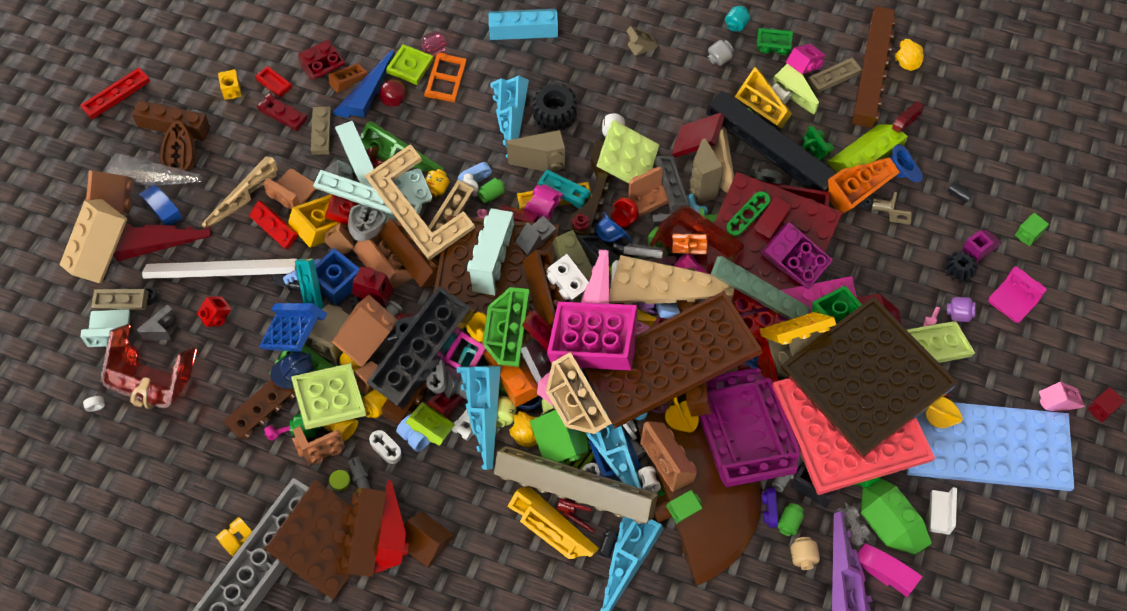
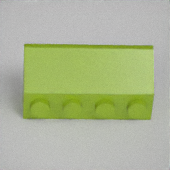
[827,124,908,173]

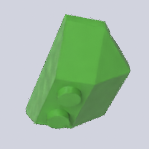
[483,287,530,367]
[861,479,932,556]

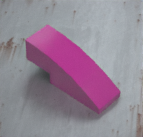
[857,544,923,597]

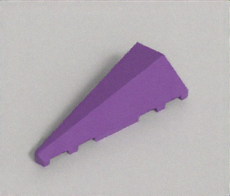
[832,511,872,611]

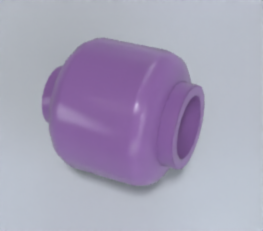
[947,297,975,322]

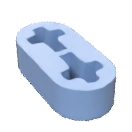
[458,162,492,183]

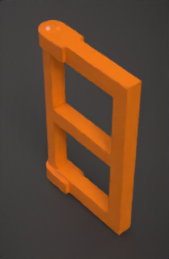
[424,52,467,102]

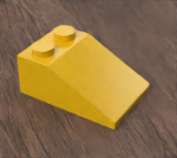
[288,194,348,248]

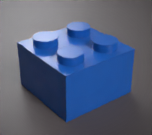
[315,248,360,305]

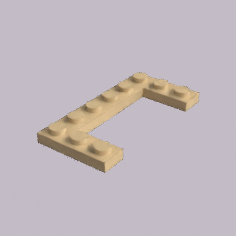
[365,144,475,260]

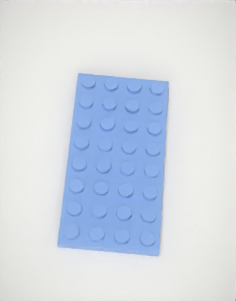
[907,402,1074,491]

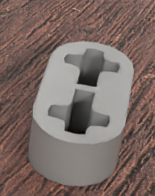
[426,359,447,394]

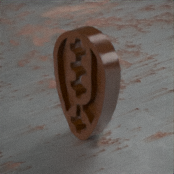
[160,121,196,174]

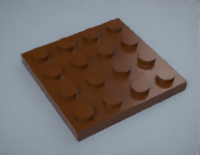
[264,480,353,600]

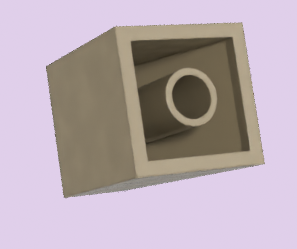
[305,304,350,365]
[767,331,825,377]

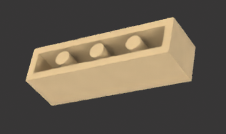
[428,180,474,233]

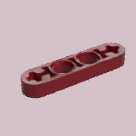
[892,101,925,134]

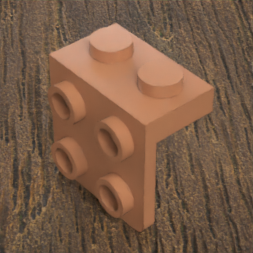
[628,167,669,217]
[263,169,317,210]
[292,427,345,466]

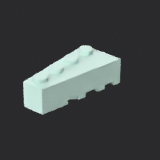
[467,208,514,296]

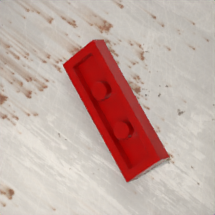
[249,201,299,249]

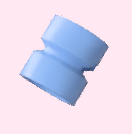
[396,414,430,452]

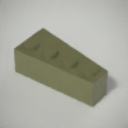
[552,230,593,303]

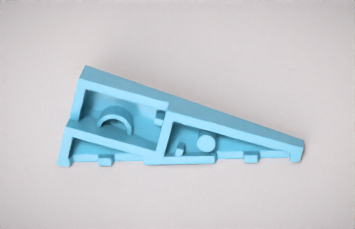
[490,76,529,158]
[457,366,501,470]
[585,410,643,489]
[600,517,664,611]

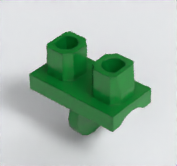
[801,126,834,162]

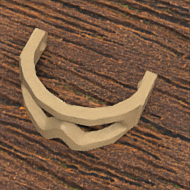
[130,378,160,409]

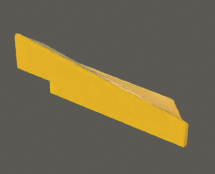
[507,486,599,559]

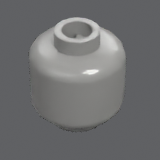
[707,40,734,66]

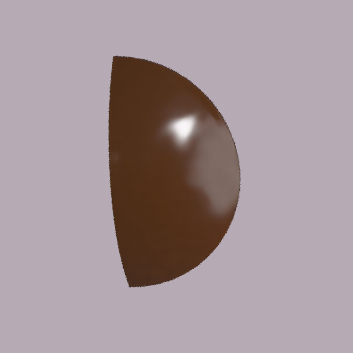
[633,399,761,586]

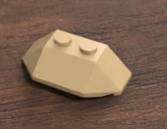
[711,126,734,193]
[546,352,612,434]

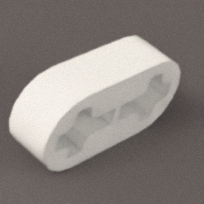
[369,430,402,464]

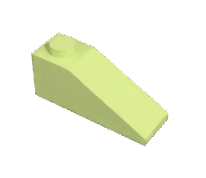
[772,64,819,115]

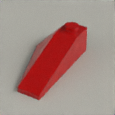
[374,480,409,573]

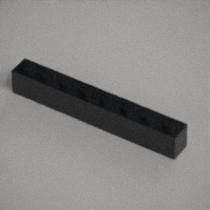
[706,91,836,192]

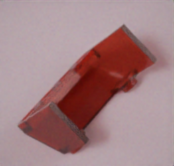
[649,206,744,274]
[101,324,197,408]

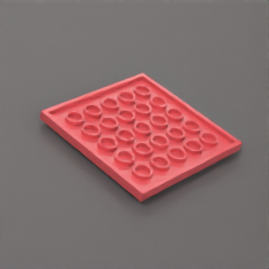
[772,378,935,495]

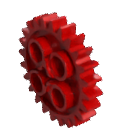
[731,289,782,344]

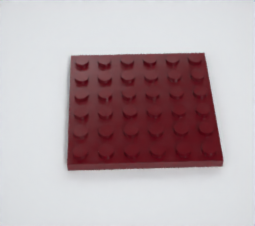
[697,172,842,290]

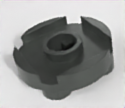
[749,169,786,185]

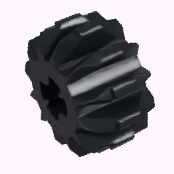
[944,250,978,283]

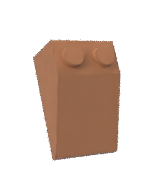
[86,170,134,214]
[331,295,397,367]

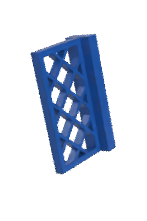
[259,303,327,352]

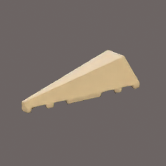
[201,157,278,229]

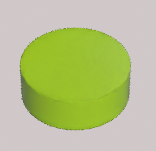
[329,470,351,492]

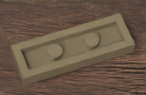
[808,57,862,94]
[311,106,331,155]
[91,289,149,310]

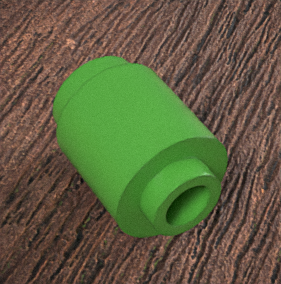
[477,178,505,204]
[777,503,804,536]

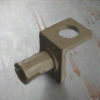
[872,192,912,225]

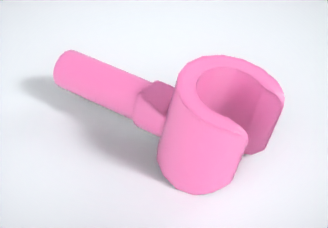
[923,307,940,327]

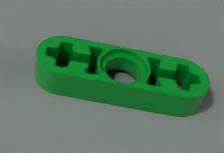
[727,192,770,238]

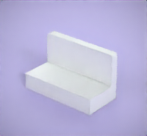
[929,487,957,535]

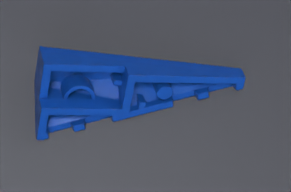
[333,50,395,118]

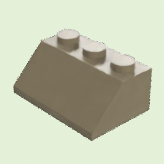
[688,139,723,205]

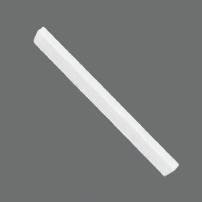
[142,259,297,279]

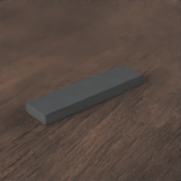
[655,156,690,211]

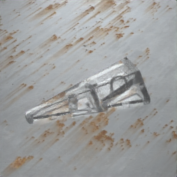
[106,153,202,186]

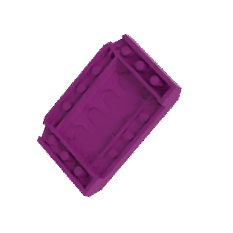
[699,368,800,487]

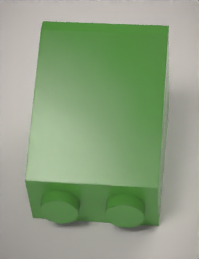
[530,410,588,465]

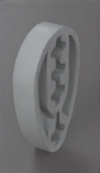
[348,204,386,241]

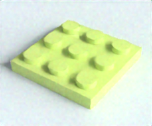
[597,120,659,183]
[291,363,366,430]

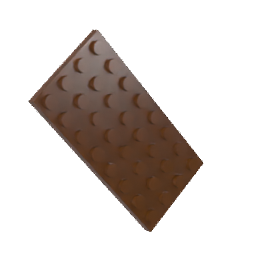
[583,291,763,429]

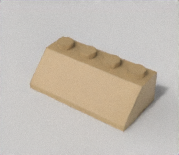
[60,199,127,283]

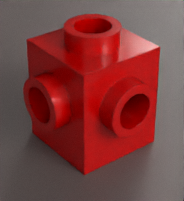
[197,296,232,327]

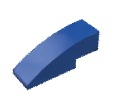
[139,184,182,226]

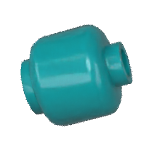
[725,6,750,32]

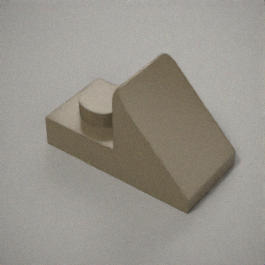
[626,26,659,56]

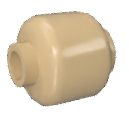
[790,537,820,570]

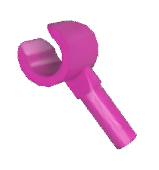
[264,425,290,441]

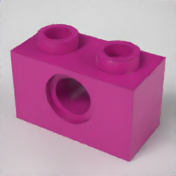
[786,44,826,74]

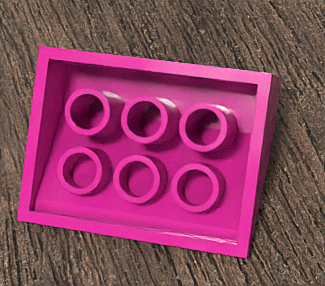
[547,302,637,370]

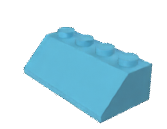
[488,9,558,40]

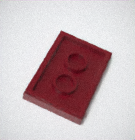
[672,113,725,158]

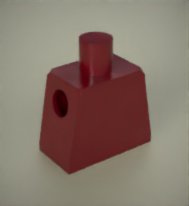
[353,267,394,306]

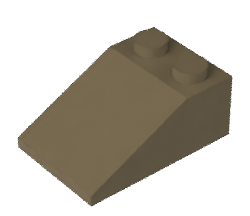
[506,130,565,171]

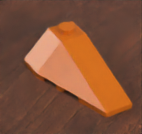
[828,157,900,214]
[481,342,539,408]

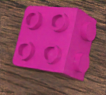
[988,266,1047,323]

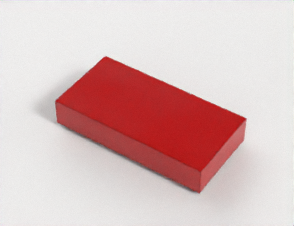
[255,66,293,98]

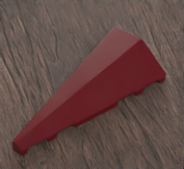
[113,224,211,262]

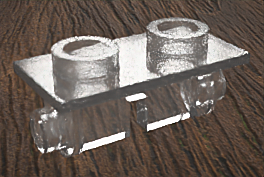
[836,502,871,547]

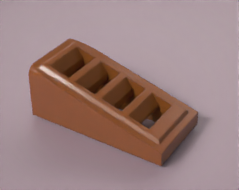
[329,63,368,93]

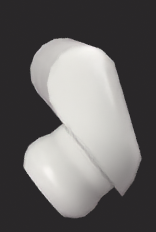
[462,173,479,197]

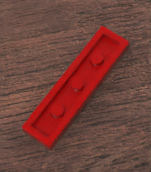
[80,68,151,120]

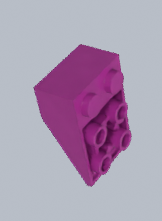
[760,222,833,289]

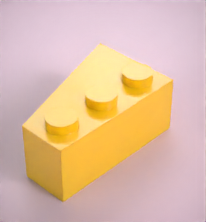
[735,67,792,128]

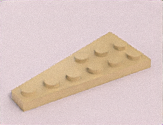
[609,255,734,305]

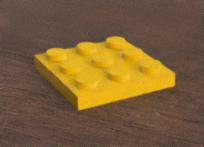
[760,312,836,345]

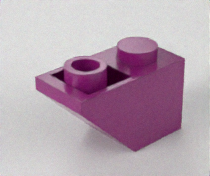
[962,230,1002,263]

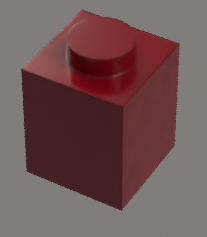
[1087,387,1125,423]

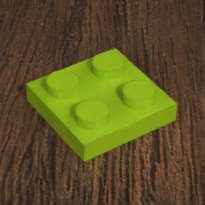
[386,44,434,85]
[406,402,455,446]

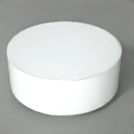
[83,396,105,412]

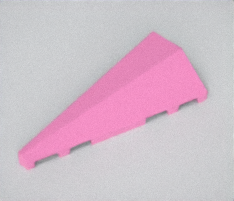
[581,250,609,304]

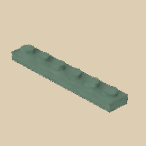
[711,256,810,320]

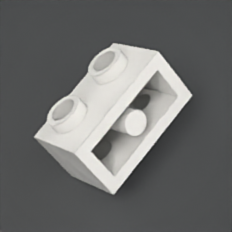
[547,254,589,302]

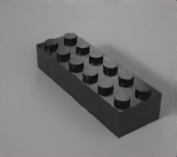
[366,286,475,410]

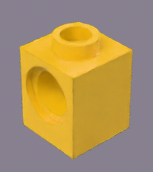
[218,69,242,100]

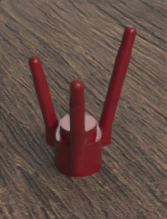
[557,498,596,533]

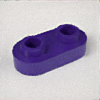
[762,487,778,528]

